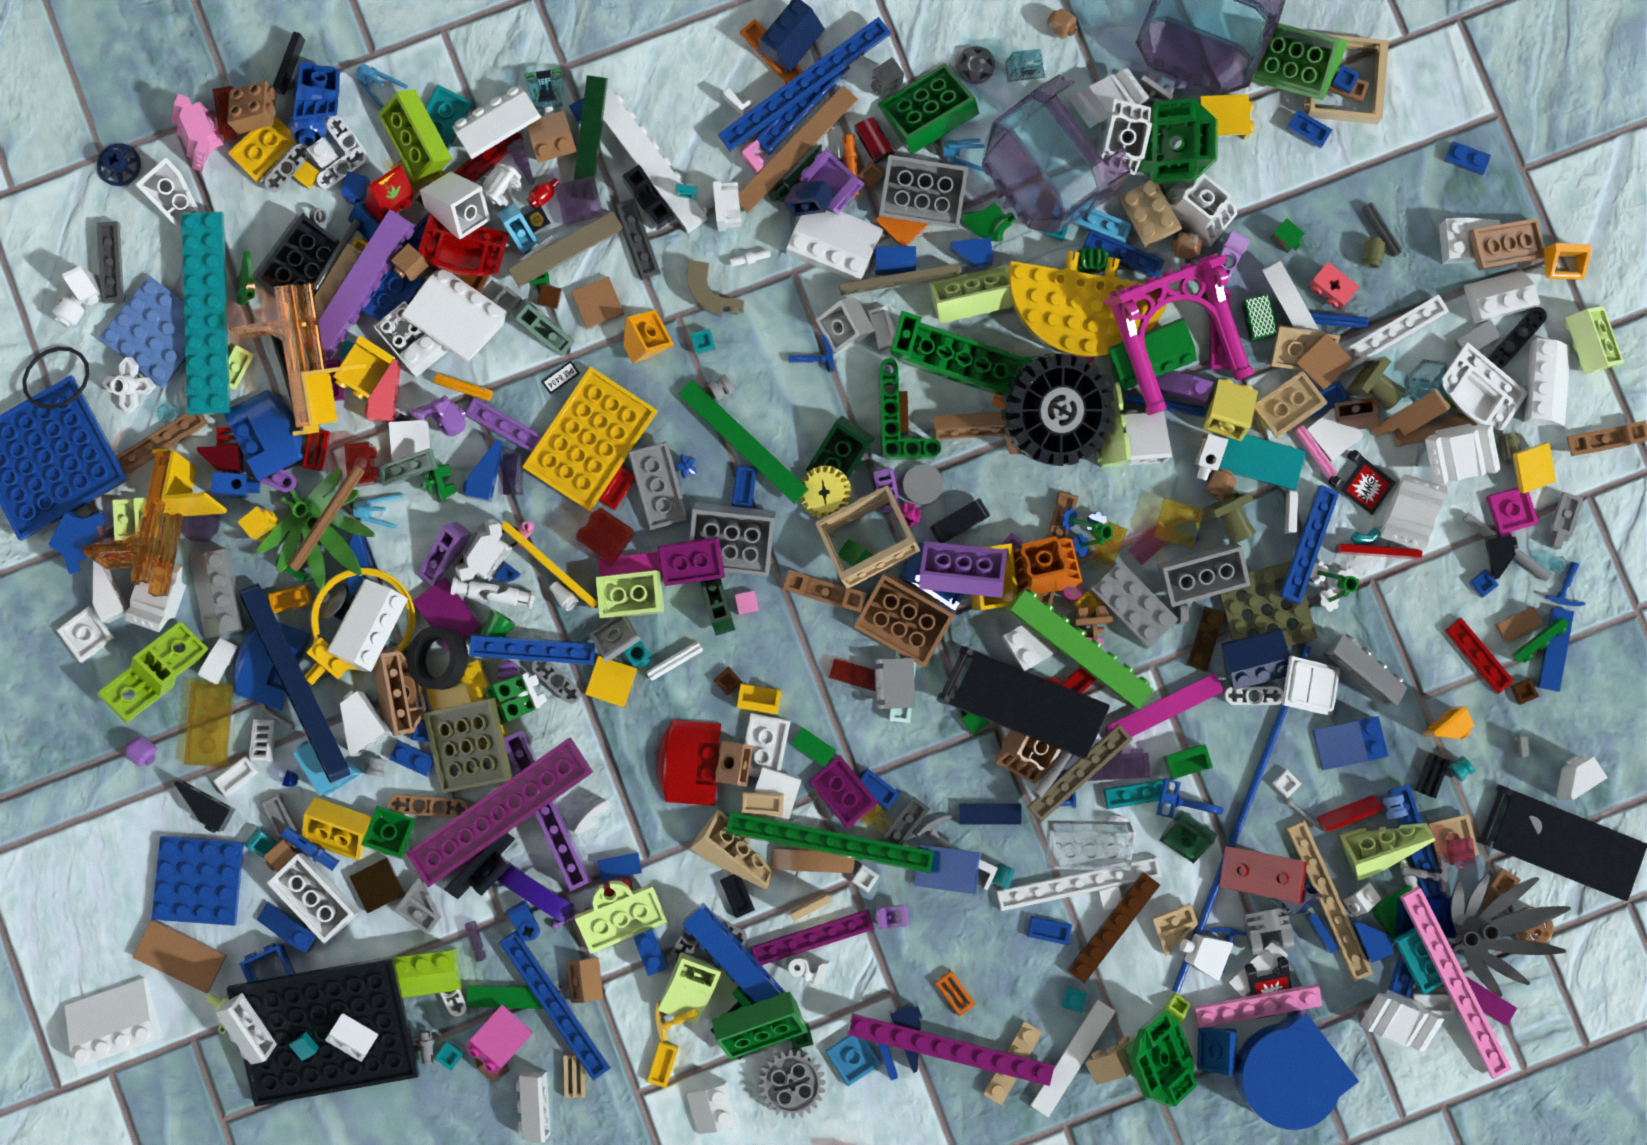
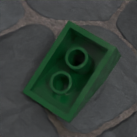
[806,416,875,479]

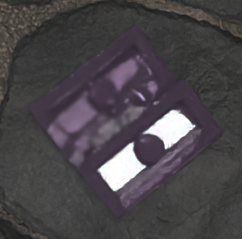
[555,176,604,225]

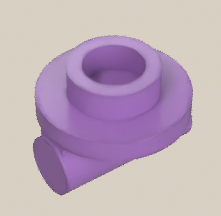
[497,660,519,680]

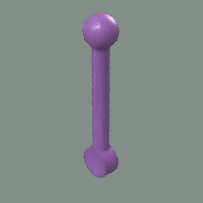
[551,907,591,929]

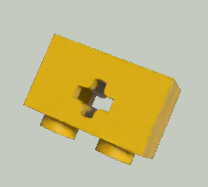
[238,506,279,542]

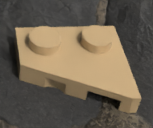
[1151,903,1198,956]

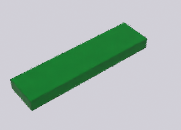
[466,985,544,1009]

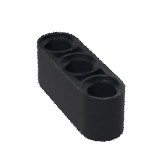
[929,498,991,543]

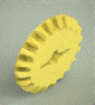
[801,466,851,518]

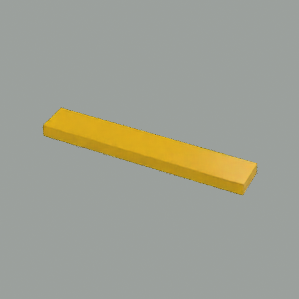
[501,521,598,608]

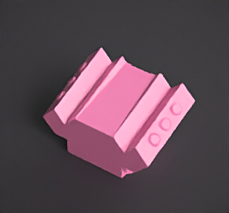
[171,94,225,172]

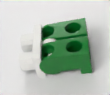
[483,673,547,725]

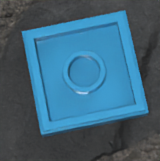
[825,1035,882,1087]

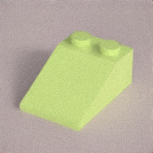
[596,570,664,618]

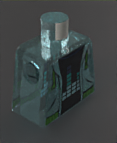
[1005,49,1045,82]
[524,68,565,116]

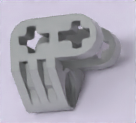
[1243,907,1294,955]

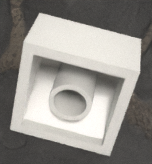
[816,296,875,354]
[1002,624,1058,671]
[1556,755,1608,800]
[686,1081,738,1134]

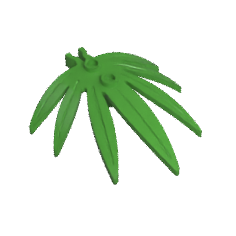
[256,468,376,589]

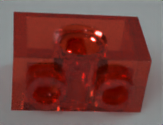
[344,441,379,487]

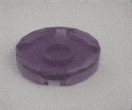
[178,514,221,542]

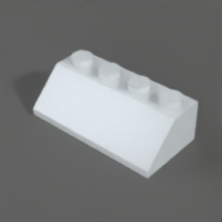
[452,85,541,159]
[1523,338,1571,426]
[327,579,408,672]
[267,853,360,944]

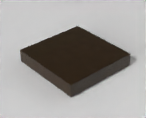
[349,857,406,914]

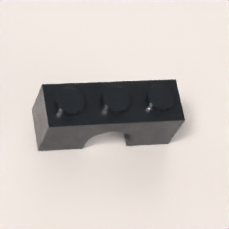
[622,165,674,231]

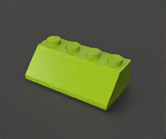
[377,89,452,183]
[373,948,462,998]

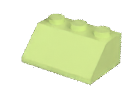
[1565,306,1624,375]

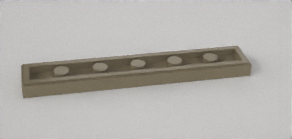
[508,211,623,288]
[839,263,960,296]
[1027,724,1133,822]

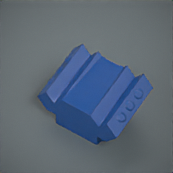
[292,62,340,121]
[48,510,106,574]

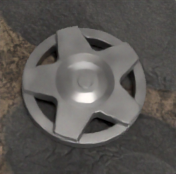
[958,46,995,84]

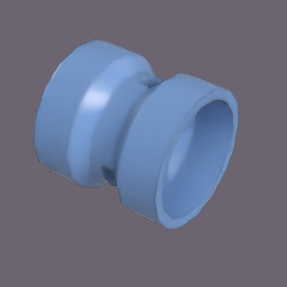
[1382,794,1408,819]

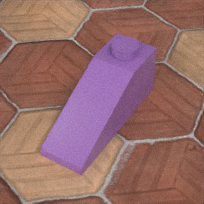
[1156,371,1213,405]
[418,522,472,586]

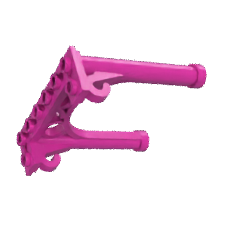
[1103,253,1254,415]

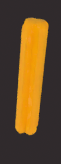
[434,373,493,401]

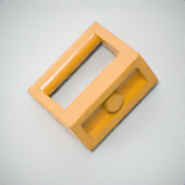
[1544,243,1591,280]

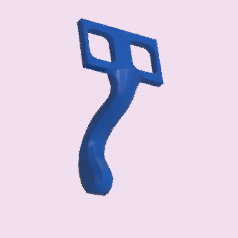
[1156,778,1224,819]

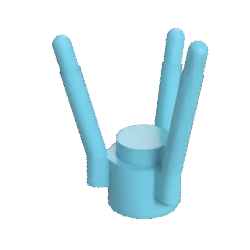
[353,494,404,529]

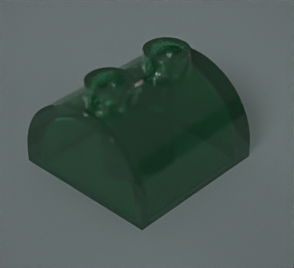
[1159,810,1217,864]

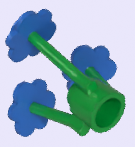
[1062,507,1113,557]

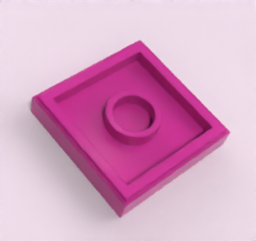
[1486,487,1539,534]

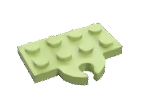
[574,880,668,953]

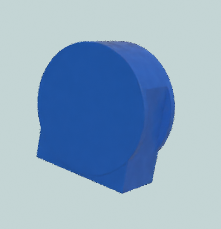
[1235,1010,1359,1130]

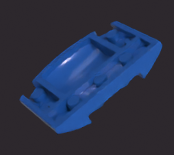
[224,390,303,481]
[233,622,311,711]

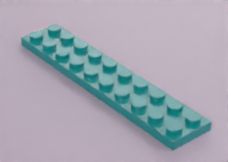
[181,212,230,416]

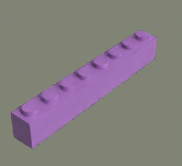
[302,209,415,361]
[504,731,592,891]

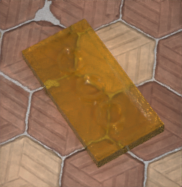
[184,682,234,767]

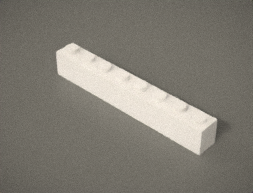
[603,89,707,234]

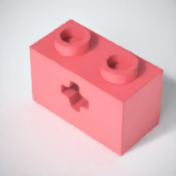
[1308,262,1359,310]

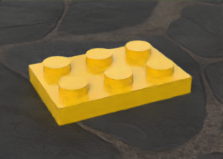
[228,116,297,183]

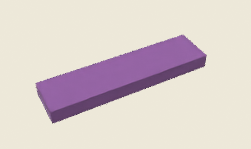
[465,397,543,453]

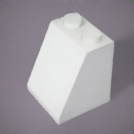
[420,172,490,239]
[1123,410,1172,466]
[340,691,392,756]

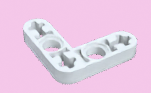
[317,116,370,191]

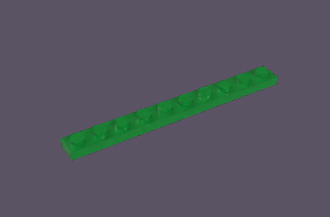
[726,812,934,874]

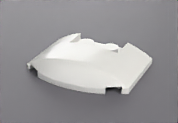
[1441,342,1528,431]

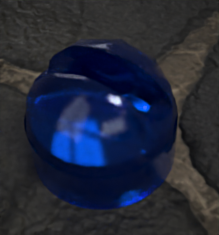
[282,770,299,787]

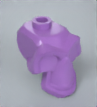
[411,395,466,436]

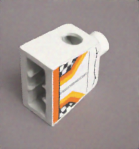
[1195,433,1228,481]

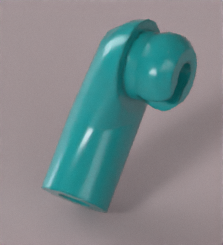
[1350,527,1381,546]

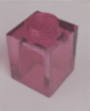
[1446,837,1476,869]

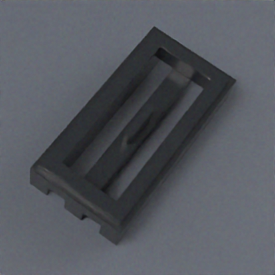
[1415,753,1450,799]

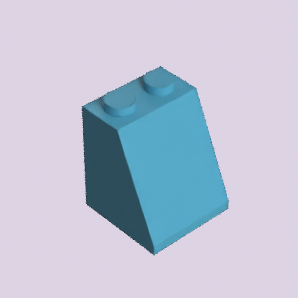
[293,741,363,795]

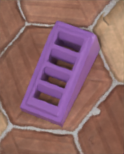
[873,468,901,513]

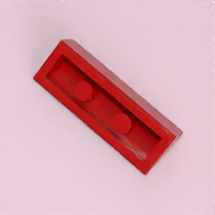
[1317,795,1384,832]

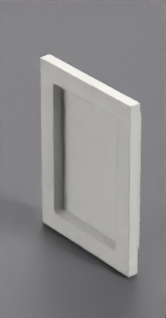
[1282,656,1341,716]

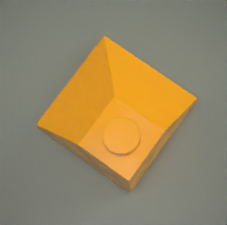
[623,310,674,363]
[1422,706,1474,739]

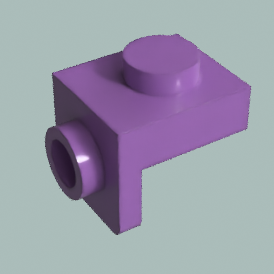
[875,905,910,930]

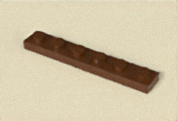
[1067,872,1160,984]

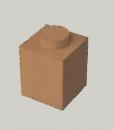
[264,839,299,872]

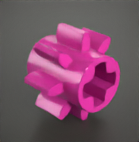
[896,502,921,527]

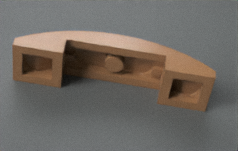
[1567,420,1647,457]
[783,570,867,613]
[772,848,855,873]

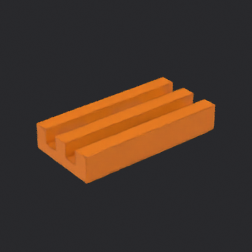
[934,970,976,1017]

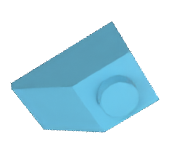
[498,203,539,254]

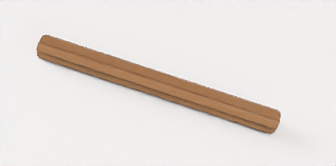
[288,465,365,571]

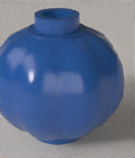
[288,111,327,146]

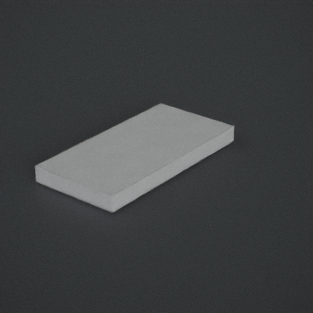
[628,441,689,531]

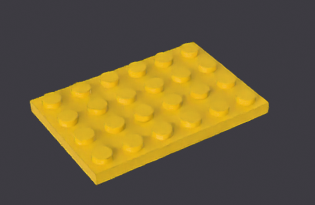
[522,366,658,512]

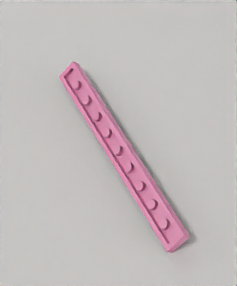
[1400,886,1512,1079]

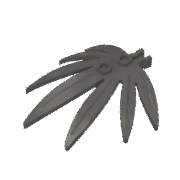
[1446,874,1571,997]

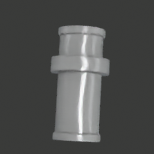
[417,1030,435,1065]

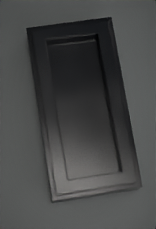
[720,874,755,918]

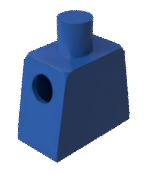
[211,472,261,498]

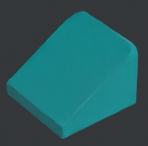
[245,827,277,858]
[992,863,1015,889]
[289,1032,319,1061]

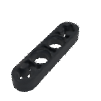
[1487,307,1547,369]

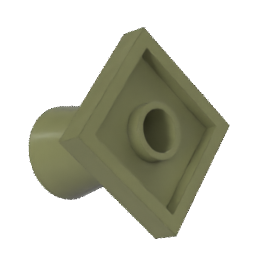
[1346,356,1406,410]
[1203,491,1256,544]

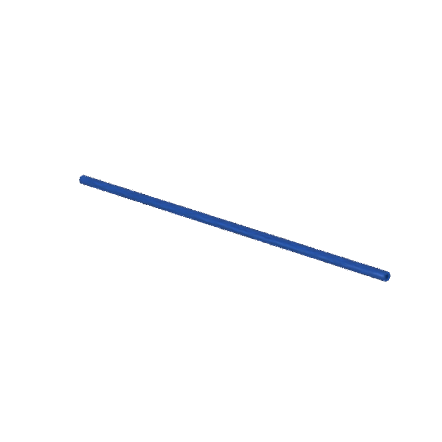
[1172,644,1312,993]

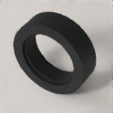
[407,626,468,690]

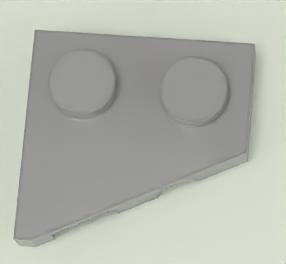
[395,877,441,935]

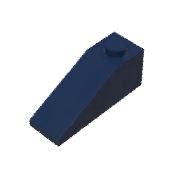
[889,1002,923,1073]

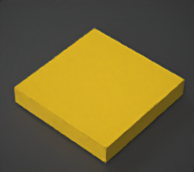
[1513,442,1556,493]
[585,656,637,708]

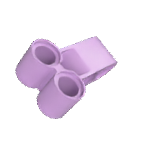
[1219,230,1251,287]

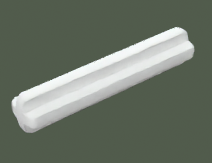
[647,642,703,680]

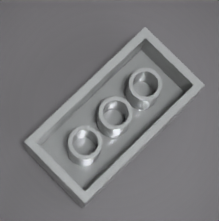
[1089,560,1178,649]

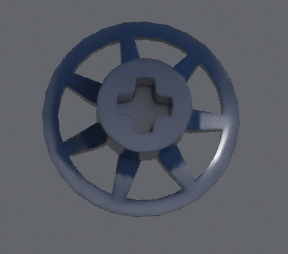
[97,144,141,186]

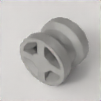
[363,757,387,777]

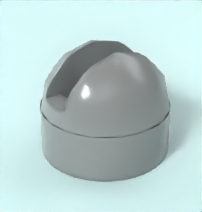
[309,208,327,225]

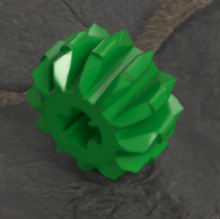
[1077,247,1108,273]

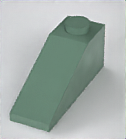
[512,298,575,357]

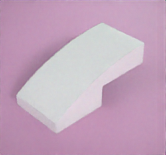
[198,638,239,684]
[574,801,611,835]

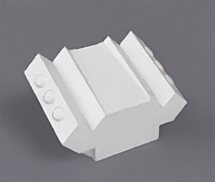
[1069,68,1149,131]
[1098,99,1152,175]
[1165,174,1237,247]
[1425,423,1500,484]
[1380,474,1447,551]
[454,519,512,581]
[126,556,186,632]
[1359,989,1444,1051]

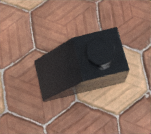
[1484,532,1518,580]

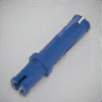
[280,826,339,871]

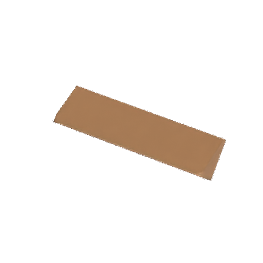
[934,411,1007,440]
[1392,413,1477,447]

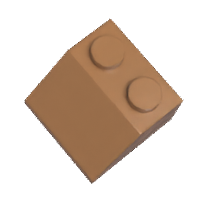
[527,110,577,163]

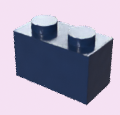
[784,180,834,216]

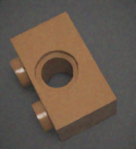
[715,741,753,787]

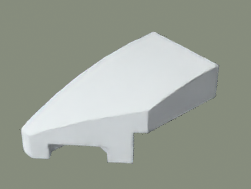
[723,88,753,115]

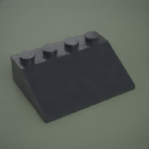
[253,212,340,315]

